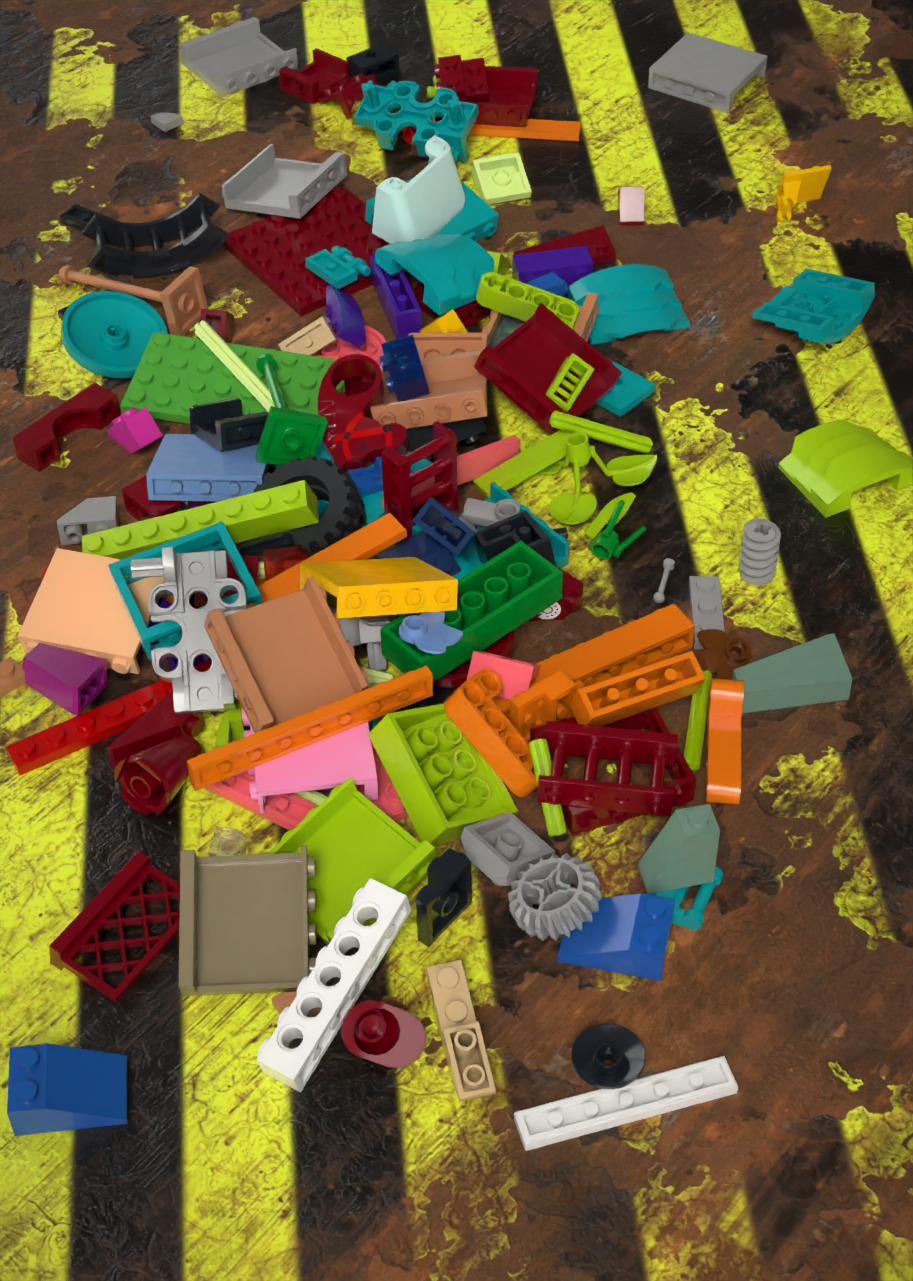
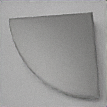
[151,113,183,132]

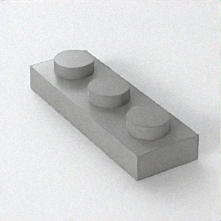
[689,576,725,649]

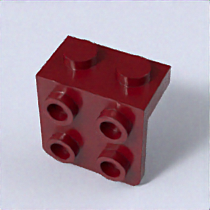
[317,73,377,119]

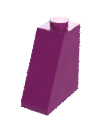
[22,643,107,715]

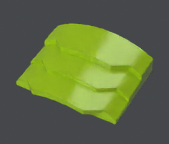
[778,420,913,518]

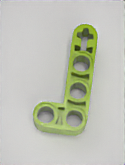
[476,272,579,329]

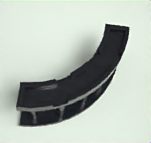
[82,193,228,278]

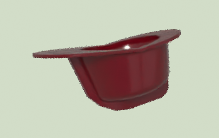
[341,1000,426,1068]

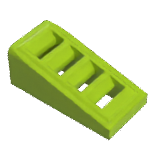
[545,353,594,412]

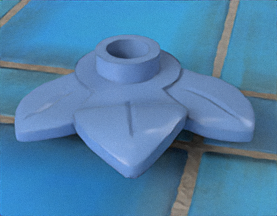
[399,611,463,654]

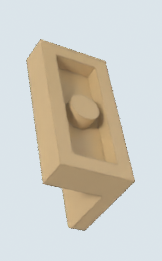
[278,316,338,356]

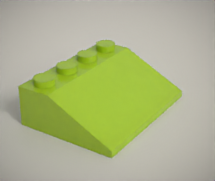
[368,703,519,846]

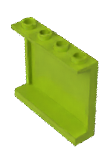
[264,777,437,955]

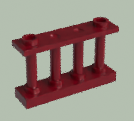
[381,421,459,545]
[537,721,678,816]

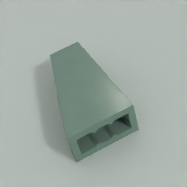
[732,633,853,713]

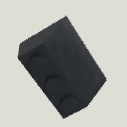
[406,417,487,460]

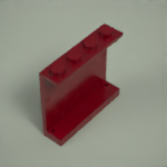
[435,66,538,127]

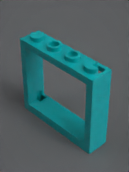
[108,521,263,660]

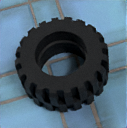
[253,457,366,561]

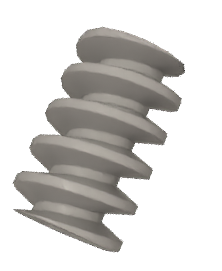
[739,519,781,585]

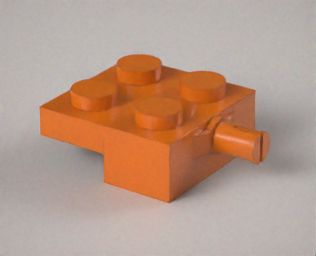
[510,670,585,743]

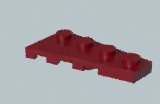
[513,225,616,264]

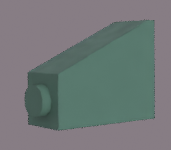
[638,804,720,894]

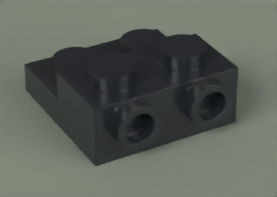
[415,847,472,947]

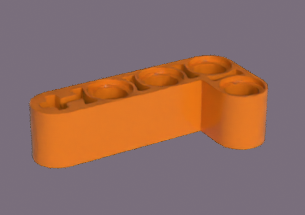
[444,669,538,798]
[706,678,744,805]

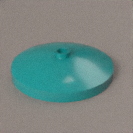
[61,291,168,378]

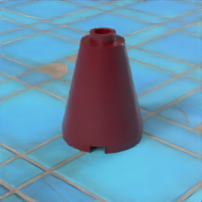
[114,734,201,815]

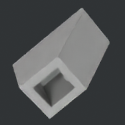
[57,496,120,545]

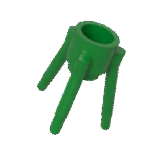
[589,500,646,560]

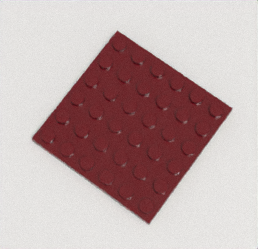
[222,186,406,316]

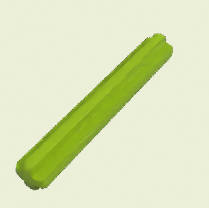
[549,411,653,454]
[684,670,712,771]

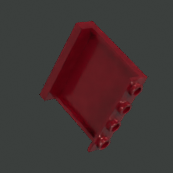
[474,303,622,435]

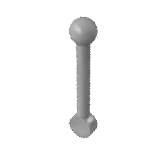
[653,558,675,603]

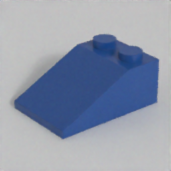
[557,893,675,981]
[7,1044,128,1136]

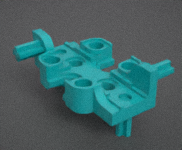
[354,80,479,164]

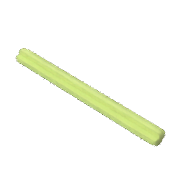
[194,321,288,412]

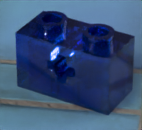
[379,335,430,402]

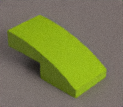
[584,492,636,539]
[215,699,246,749]

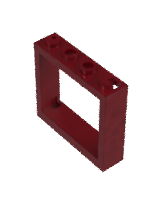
[530,707,696,835]

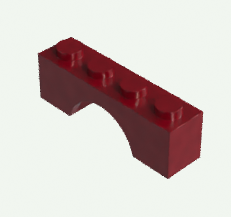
[13,382,120,472]

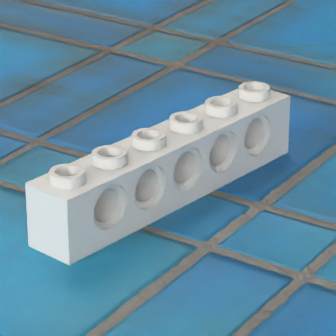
[256,878,412,1093]

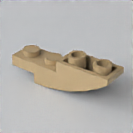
[426,960,496,1101]

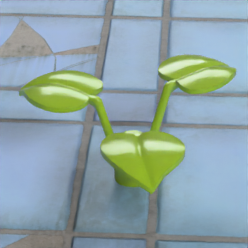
[528,432,657,525]

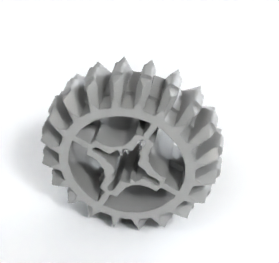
[508,852,602,941]

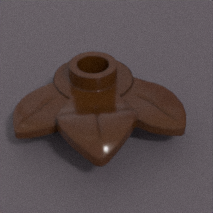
[696,629,751,680]

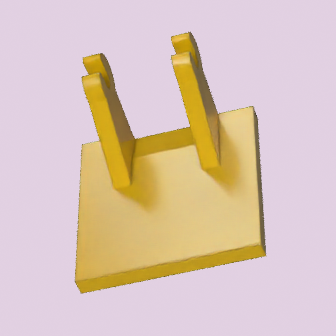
[773,165,831,223]

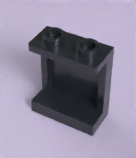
[189,398,268,451]

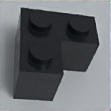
[474,510,556,566]

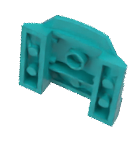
[375,234,494,315]
[568,264,690,345]
[752,269,875,344]

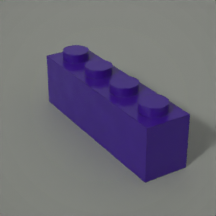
[370,255,422,341]

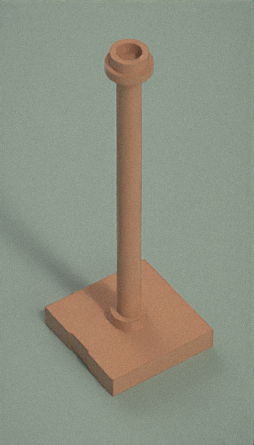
[59,265,208,336]

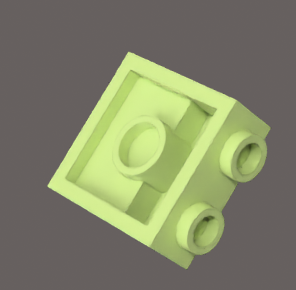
[471,152,532,205]

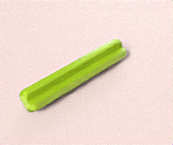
[529,739,567,837]

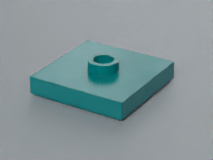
[596,362,655,417]

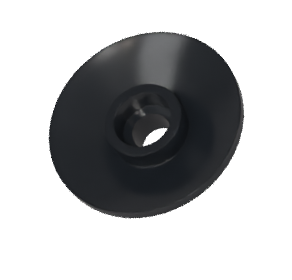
[571,1023,645,1089]

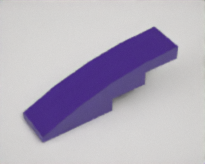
[326,284,366,347]

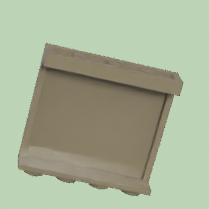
[179,845,317,996]

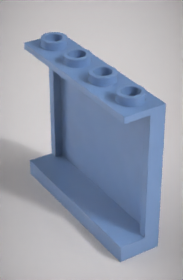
[146,434,270,502]

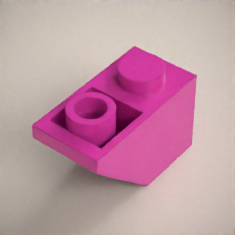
[106,407,163,454]

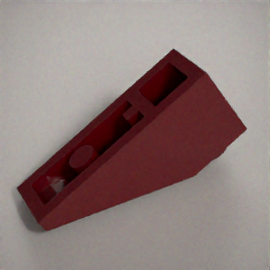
[108,689,205,769]

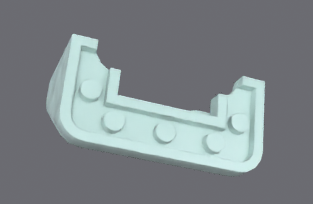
[372,135,465,244]

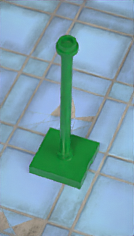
[255,354,327,465]

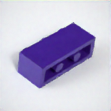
[512,246,593,287]

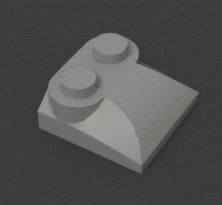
[460,812,555,886]

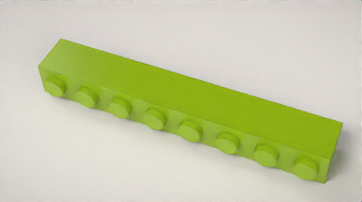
[82,480,319,560]

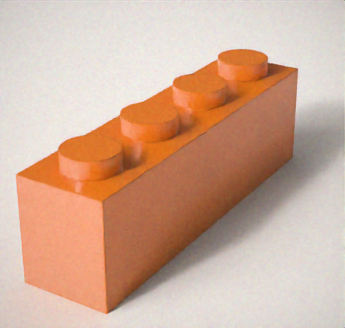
[569,651,706,726]

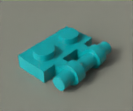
[305,245,371,290]

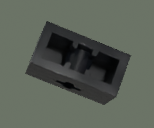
[347,43,399,83]

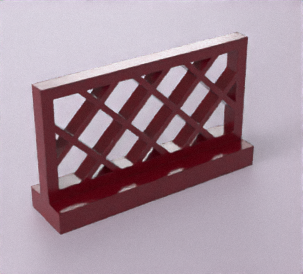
[49,851,180,1003]

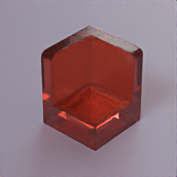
[263,546,308,581]

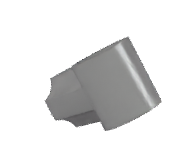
[463,498,521,527]

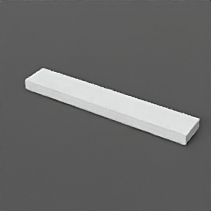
[514,1056,738,1151]

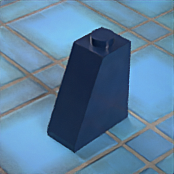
[413,497,477,557]

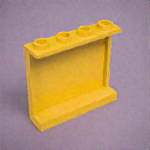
[300,557,458,618]

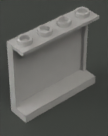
[179,17,298,97]
[648,32,767,113]
[221,144,347,218]

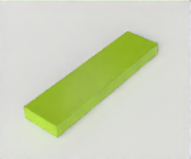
[473,429,572,499]

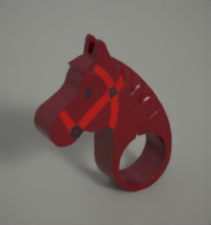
[317,354,409,474]

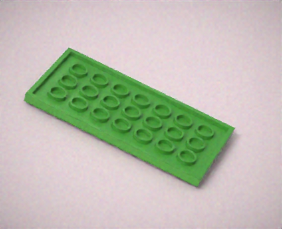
[120,332,345,442]

